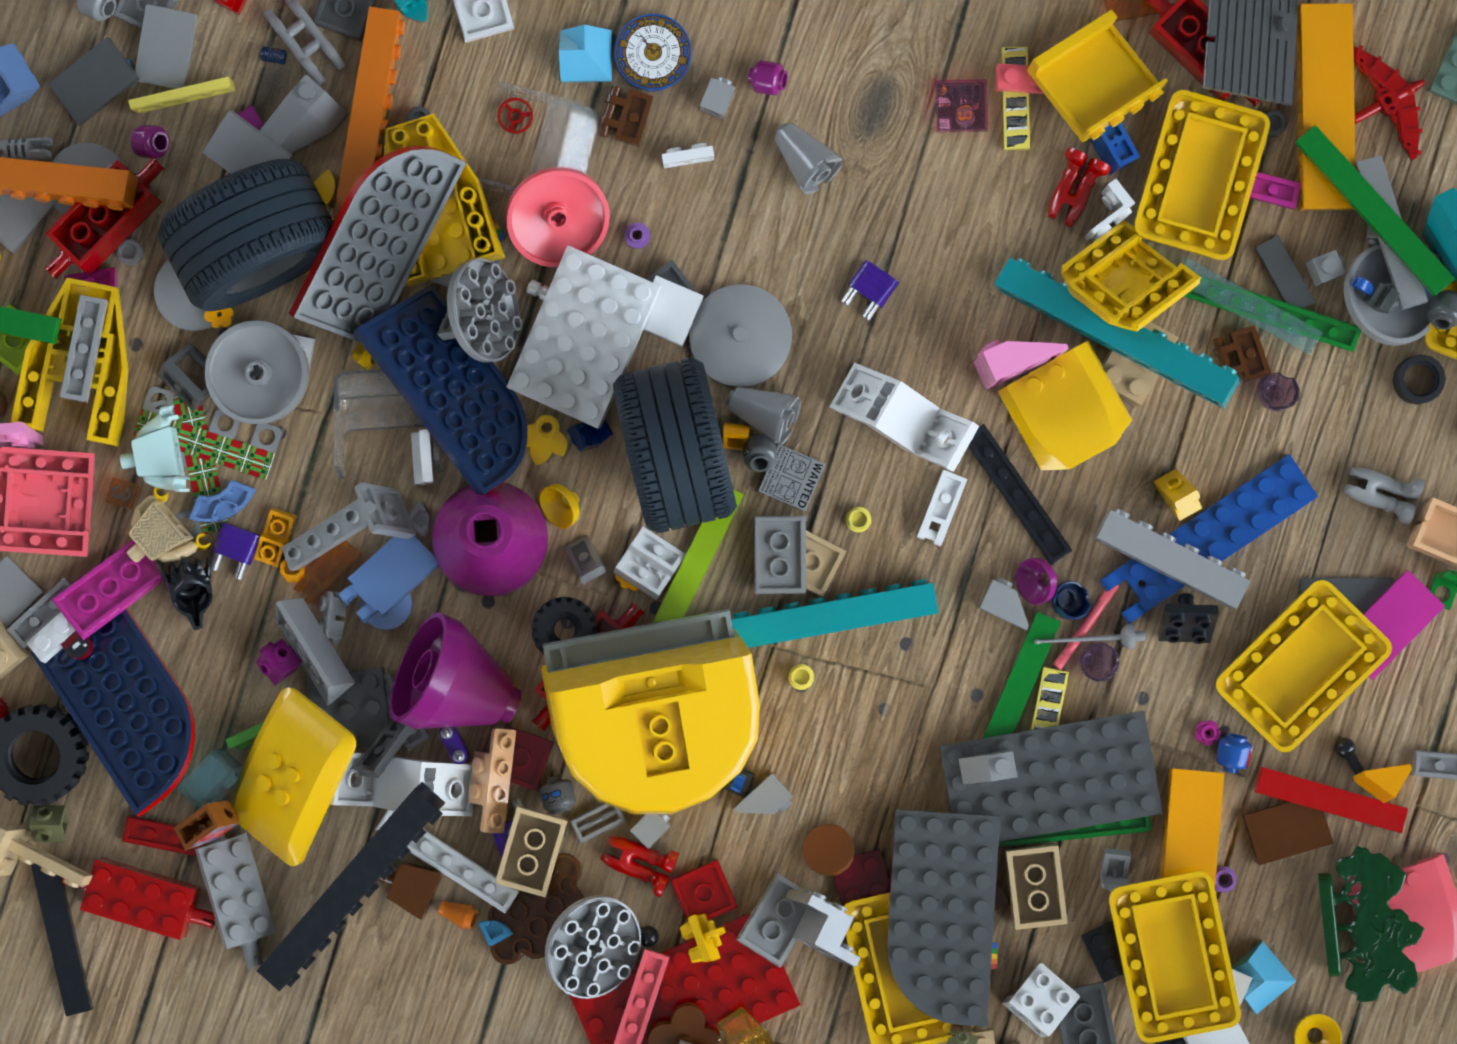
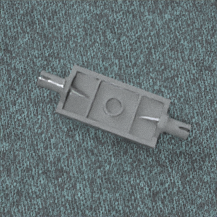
[195,833,276,969]

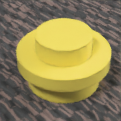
[846,507,871,533]
[788,664,814,690]

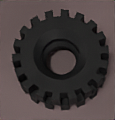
[531,597,598,655]

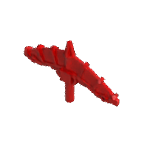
[1353,45,1425,161]

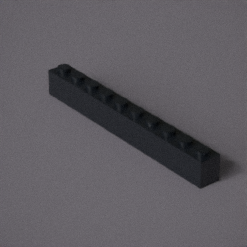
[257,782,445,992]

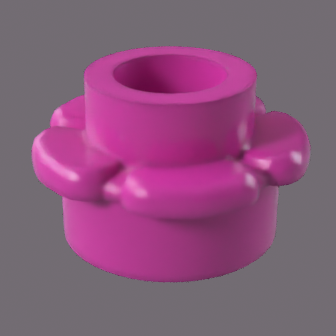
[1195,720,1221,746]

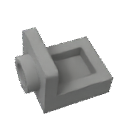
[1100,848,1131,891]

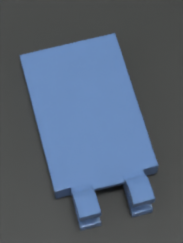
[339,536,439,624]

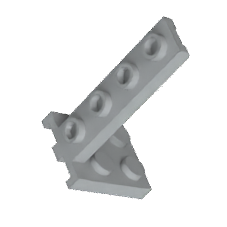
[282,482,416,571]

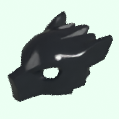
[154,551,213,630]

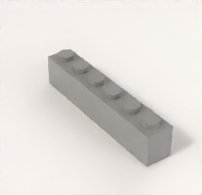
[1093,508,1251,609]

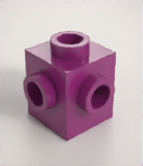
[255,639,302,686]

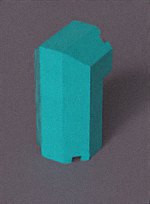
[1422,187,1457,282]

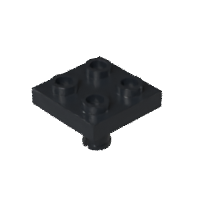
[1158,593,1219,644]

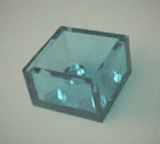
[177,748,243,809]

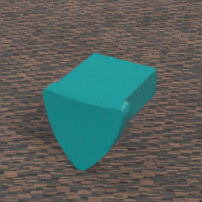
[394,0,428,23]

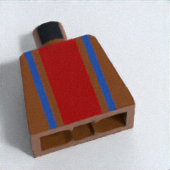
[174,800,239,851]

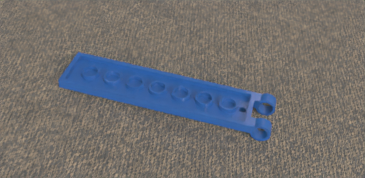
[1099,454,1319,624]

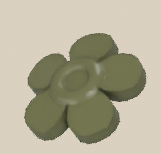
[948,1025,978,1044]

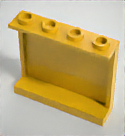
[1027,9,1168,143]

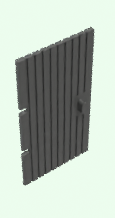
[1203,0,1299,106]

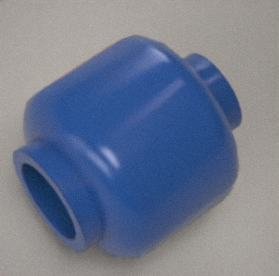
[1216,733,1252,773]

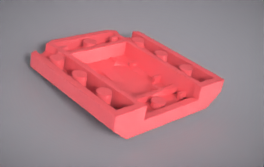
[0,447,95,557]
[1343,853,1457,973]

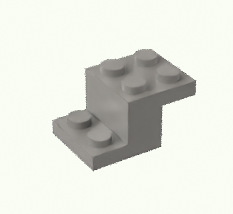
[785,887,861,967]

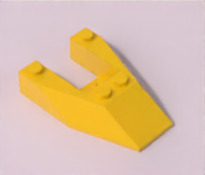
[10,278,129,447]

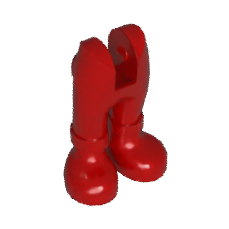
[1047,147,1111,228]
[600,835,679,898]

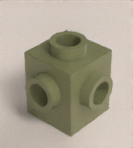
[26,805,69,843]

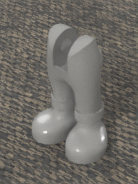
[1343,467,1424,525]

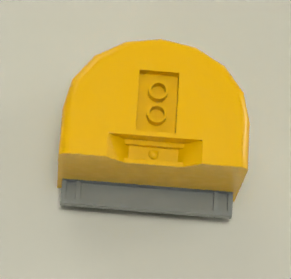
[541,609,760,814]

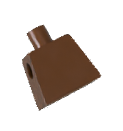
[378,862,443,920]

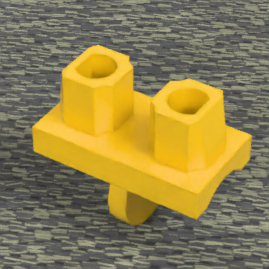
[680,914,726,963]

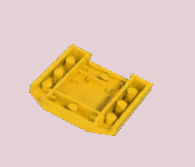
[1061,219,1201,332]
[997,341,1132,470]

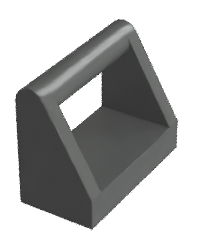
[158,343,210,411]

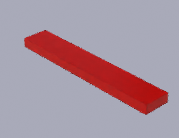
[1254,767,1408,833]

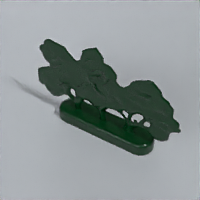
[1318,846,1425,1002]

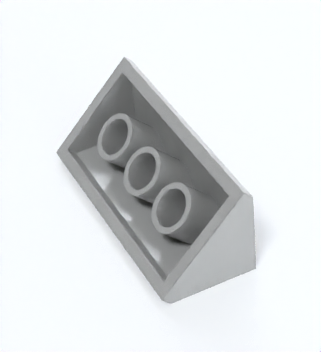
[275,598,355,706]

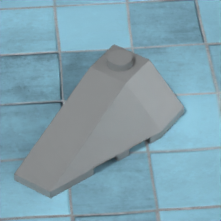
[260,74,349,154]

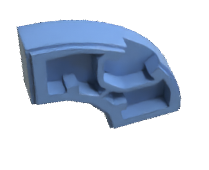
[189,480,257,522]

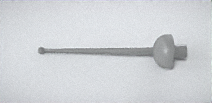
[1034,624,1146,649]

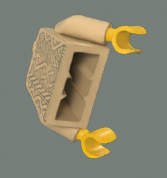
[127,487,211,563]

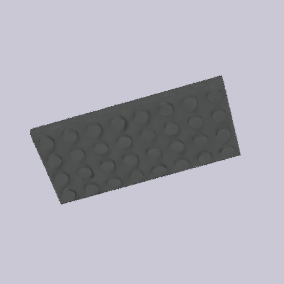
[939,711,1163,842]

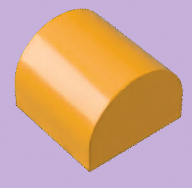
[722,422,750,451]

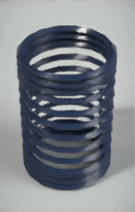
[261,46,287,65]

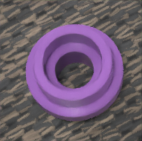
[625,223,650,249]
[1215,866,1237,892]

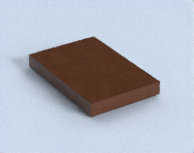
[1243,802,1334,865]

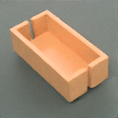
[1406,497,1457,568]

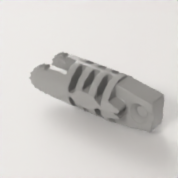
[0,137,53,161]

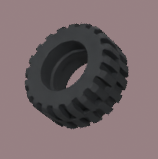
[0,704,89,806]

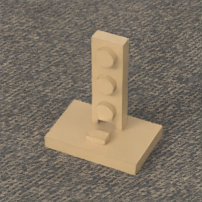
[0,824,93,888]

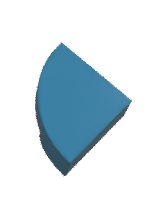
[478,920,514,947]

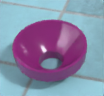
[1016,558,1057,605]

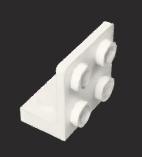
[1085,179,1135,241]
[1002,963,1080,1038]

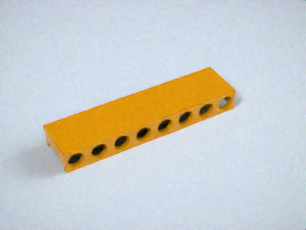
[1296,3,1355,211]
[1159,768,1225,888]

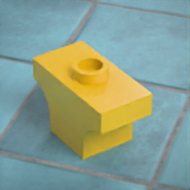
[1154,469,1202,521]

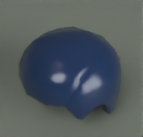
[1051,580,1092,620]

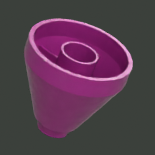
[432,483,548,597]
[389,612,521,729]

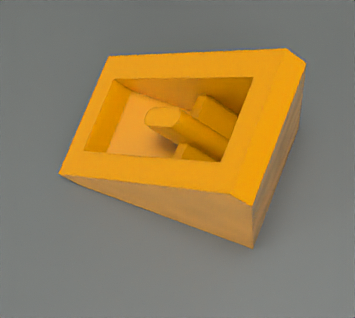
[1353,764,1412,803]

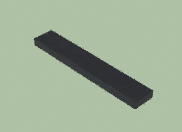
[968,424,1073,565]
[31,863,93,1016]

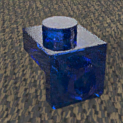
[567,419,613,452]

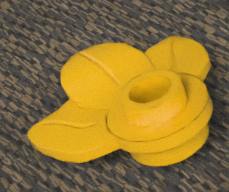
[526,415,567,465]

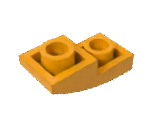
[254,507,297,568]

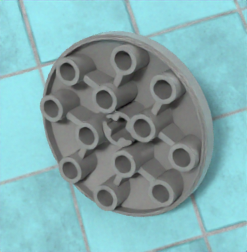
[437,258,522,363]
[545,895,641,999]

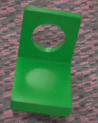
[1429,569,1457,610]

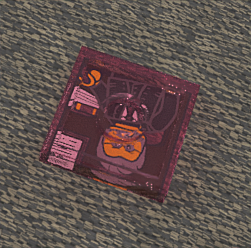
[935,79,988,133]

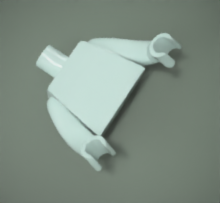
[120,404,190,492]

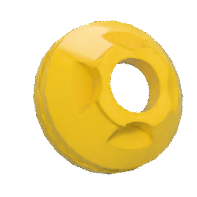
[539,483,580,529]
[1293,1013,1342,1044]

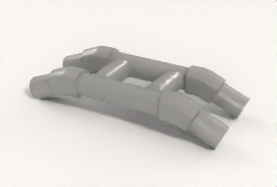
[263,0,346,85]

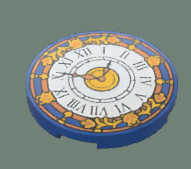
[615,14,692,92]

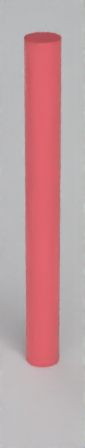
[1052,585,1120,671]

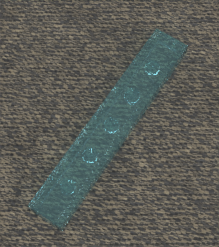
[1183,257,1323,355]

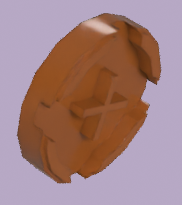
[803,824,855,876]

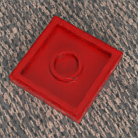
[670,859,738,921]

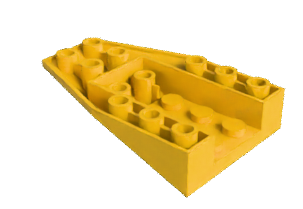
[384,113,505,287]

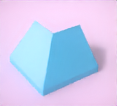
[559,25,612,82]
[1231,941,1296,1014]

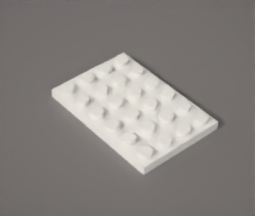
[507,245,662,429]

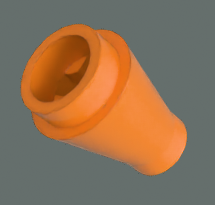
[438,900,478,930]

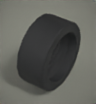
[1392,354,1446,405]

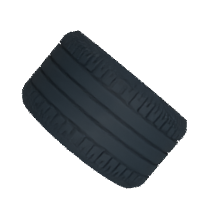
[158,159,334,311]
[613,358,737,533]

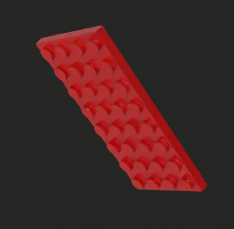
[569,912,801,1044]

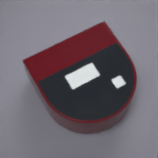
[61,631,93,660]

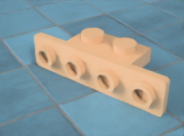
[468,728,516,833]

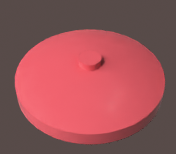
[506,167,610,267]

